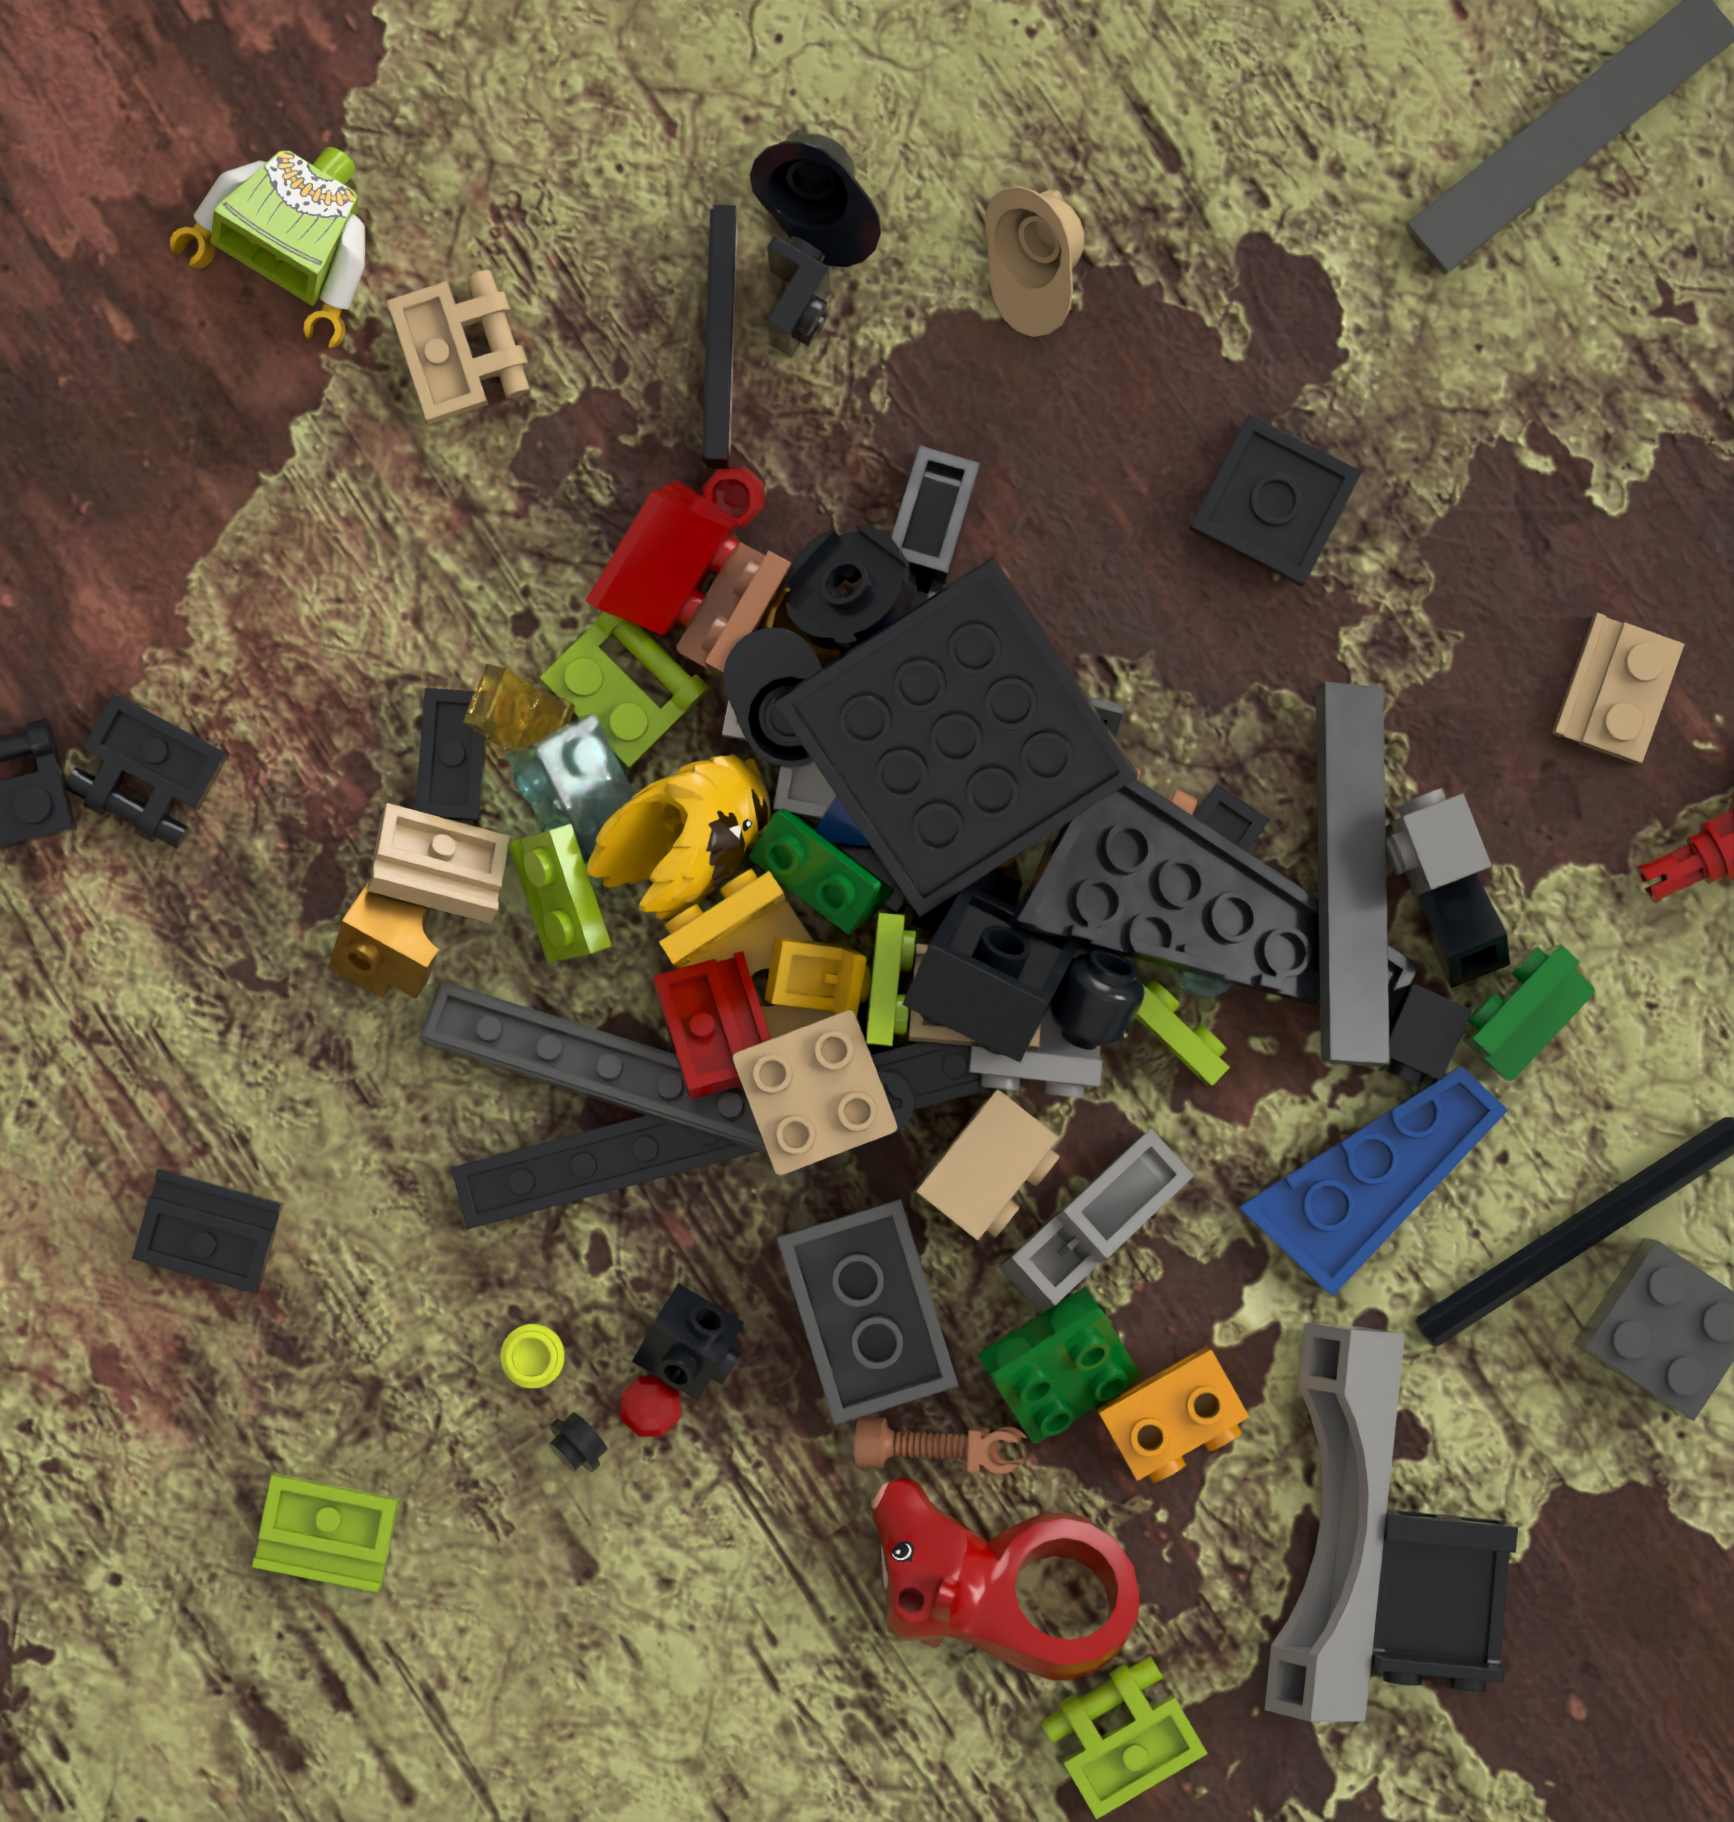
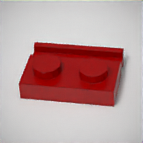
[653,951,771,1100]

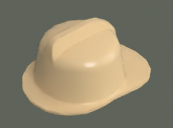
[985,186,1084,337]

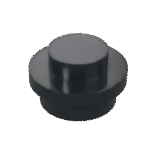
[549,1412,608,1472]

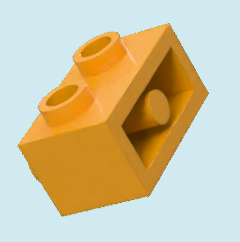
[1095,1346,1250,1483]

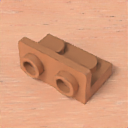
[677,542,791,679]

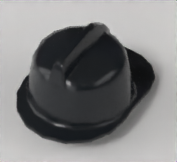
[750,129,881,267]

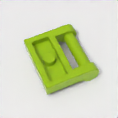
[540,612,711,769]

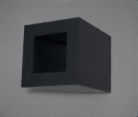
[1417,873,1510,988]

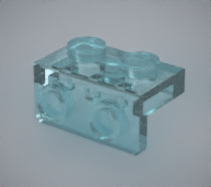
[507,713,635,864]

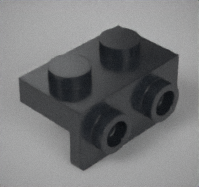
[767,236,830,357]

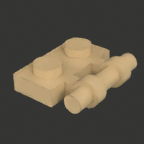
[387,270,530,424]

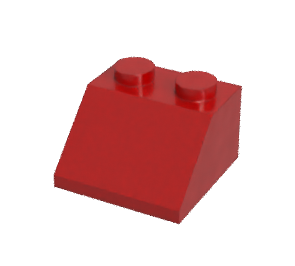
[585,480,741,635]

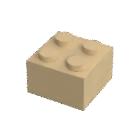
[915,1089,1060,1241]

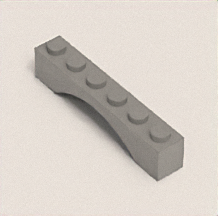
[1265,1323,1405,1722]

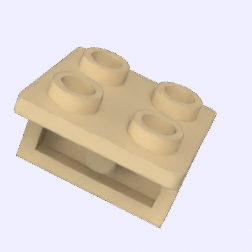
[733,1010,897,1175]

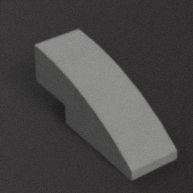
[998,1129,1194,1314]

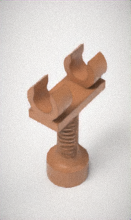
[854,1416,1028,1475]

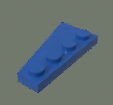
[1237,1066,1508,1297]

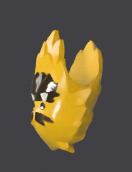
[587,754,771,920]

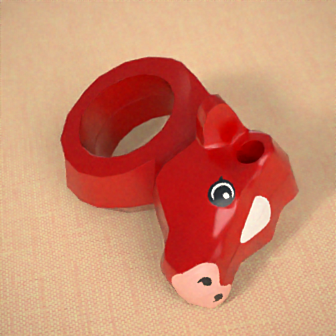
[870,1477,1140,1681]

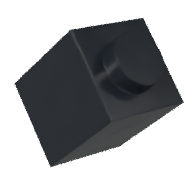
[1385,984,1473,1087]

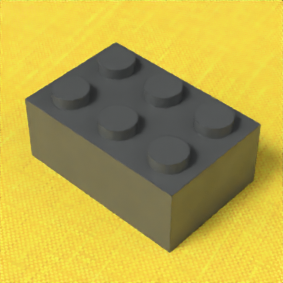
[777,1198,958,1425]

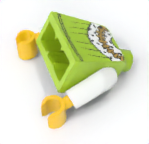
[170,147,365,348]

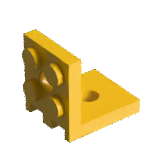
[659,869,837,1039]

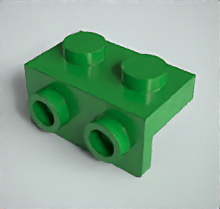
[748,808,894,935]
[1462,944,1595,1081]

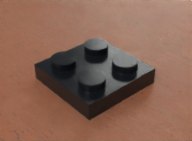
[1189,414,1362,587]

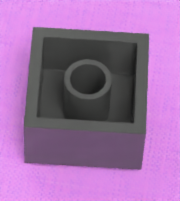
[1573,1238,1734,1421]

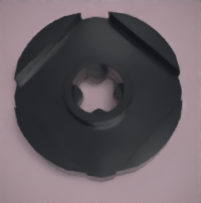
[785,526,917,653]

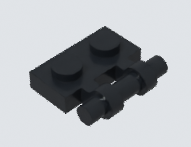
[65,693,229,849]

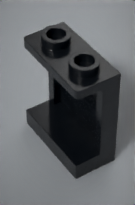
[1371,1509,1518,1692]

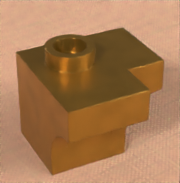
[328,878,439,999]

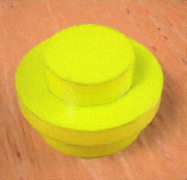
[500,1324,565,1388]

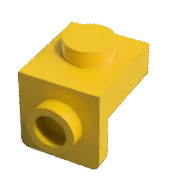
[764,936,871,1017]

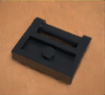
[0,718,77,849]

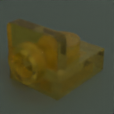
[463,664,575,761]

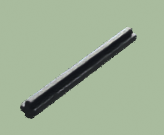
[1415,1117,1734,1347]

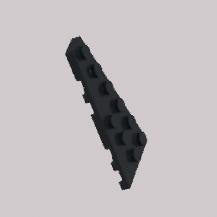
[1008,779,1419,1020]

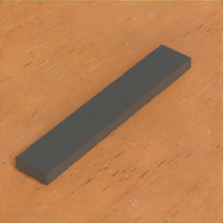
[1405,0,1734,276]
[1316,681,1390,1067]
[419,980,769,1155]

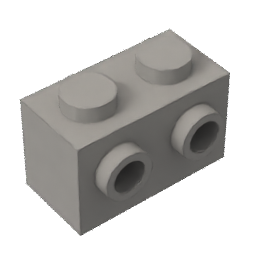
[1386,788,1492,896]

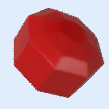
[702,466,765,528]
[621,1375,681,1437]

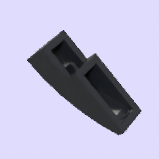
[891,445,980,615]

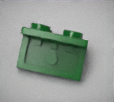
[978,1287,1141,1444]

